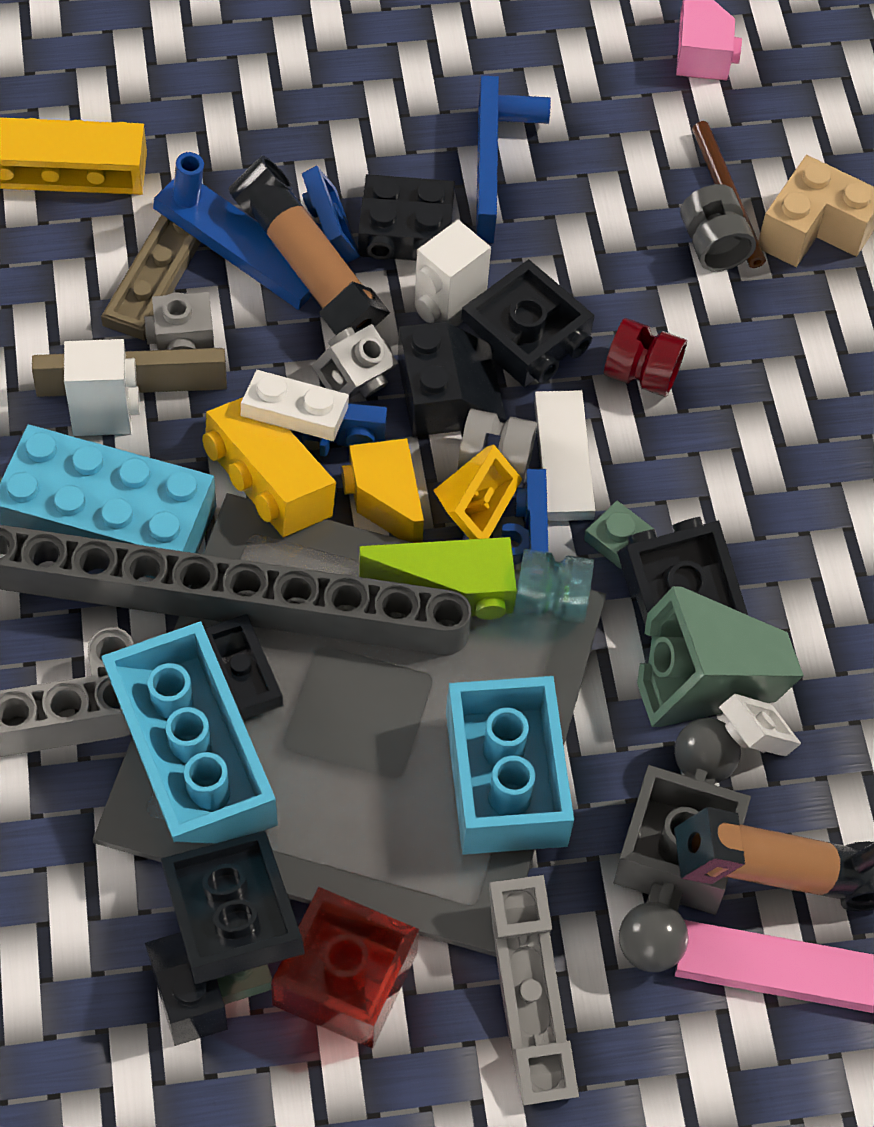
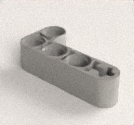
[0,627,134,757]

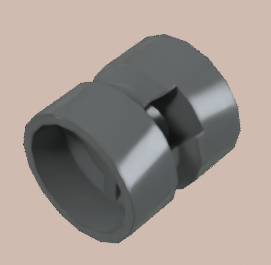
[680,184,756,271]

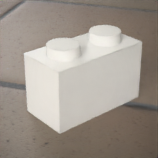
[414,220,491,326]
[64,339,140,436]

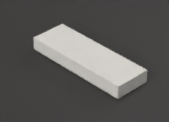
[534,390,595,521]

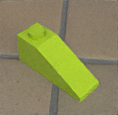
[359,537,517,620]

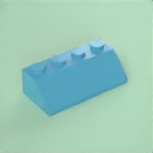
[101,621,278,844]

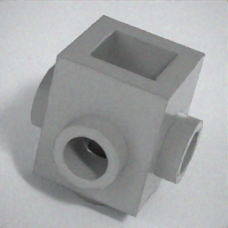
[144,292,214,350]
[311,324,398,398]

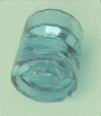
[514,548,594,624]

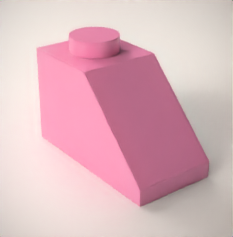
[676,0,742,81]

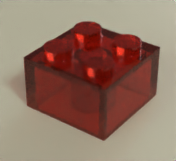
[271,887,419,1049]

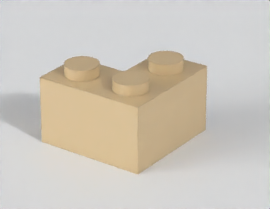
[758,154,874,267]

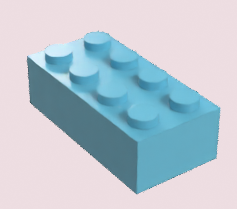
[0,424,217,579]

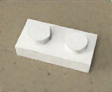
[240,370,349,441]
[719,694,801,756]

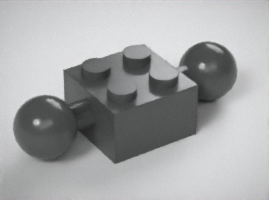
[613,718,751,972]

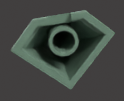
[637,586,804,727]

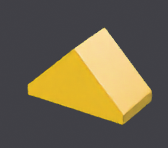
[433,444,522,539]

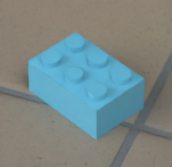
[446,676,574,855]

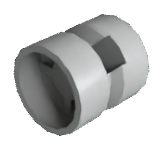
[458,409,537,484]

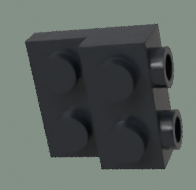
[358,174,455,261]
[461,259,595,388]
[617,517,748,644]

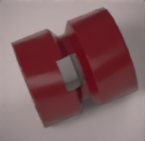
[604,318,687,397]

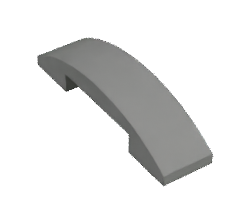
[489,875,579,1106]

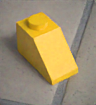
[341,438,424,543]

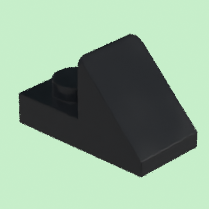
[204,614,283,720]

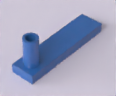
[476,75,551,243]
[153,152,312,310]

